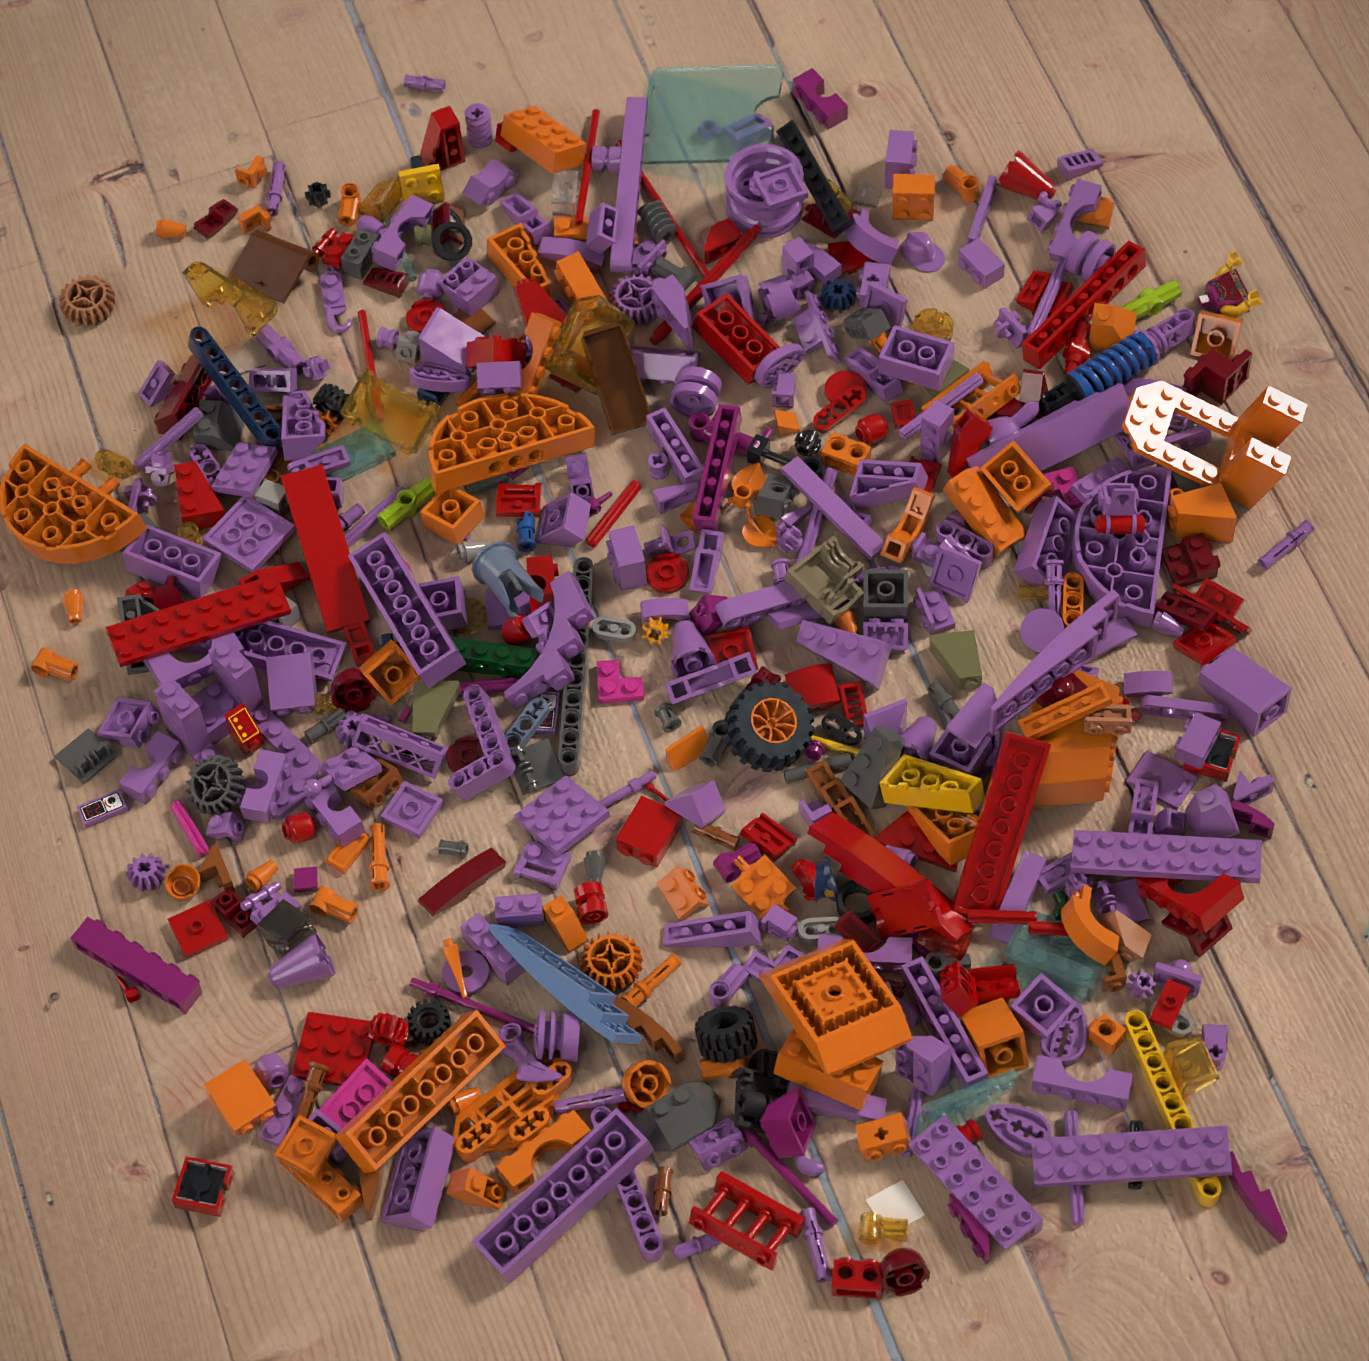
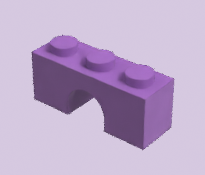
[782,237,814,301]
[920,400,954,463]
[119,731,183,805]
[240,749,291,823]
[303,783,366,847]
[460,913,525,985]

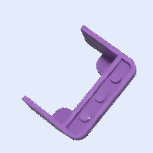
[946,683,1004,781]

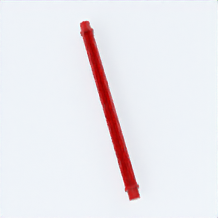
[649,224,761,345]

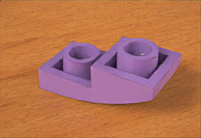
[640,598,689,623]
[1096,617,1138,658]
[1124,671,1173,697]

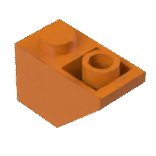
[446,1167,506,1209]

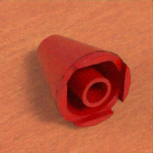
[997,150,1056,201]

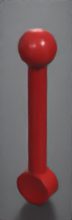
[645,783,669,802]

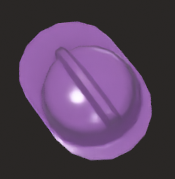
[899,232,945,272]

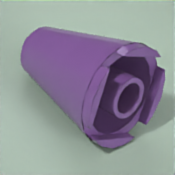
[671,620,716,678]
[899,717,937,762]
[267,933,336,989]

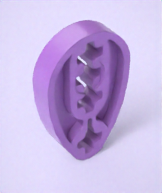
[754,344,806,389]
[410,363,469,392]
[1040,1000,1087,1066]
[985,1104,1051,1158]

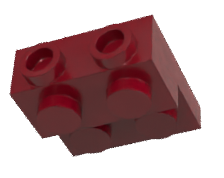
[1161,533,1221,587]

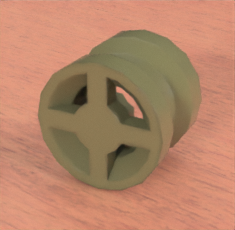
[414,224,432,246]

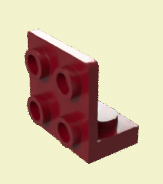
[1161,913,1233,957]

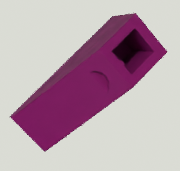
[947,1193,990,1264]

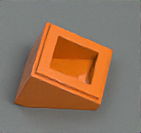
[774,410,800,435]

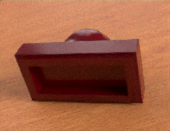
[1037,672,1087,708]
[833,908,883,953]

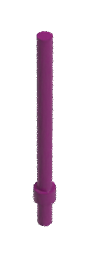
[410,977,535,1034]
[738,1128,839,1227]

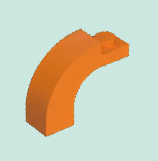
[880,487,935,563]
[1061,884,1120,965]

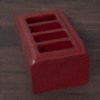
[363,267,409,298]

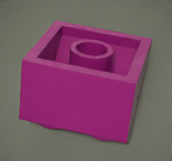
[761,1087,816,1158]

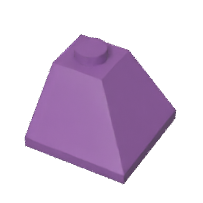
[864,698,907,741]
[1185,784,1240,838]

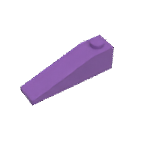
[663,911,761,947]

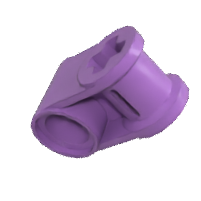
[1201,1024,1228,1072]

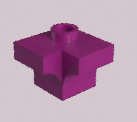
[689,594,728,635]

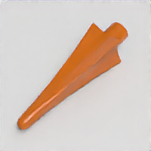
[442,938,467,998]

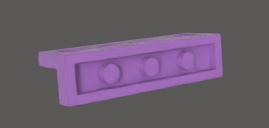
[352,714,449,779]

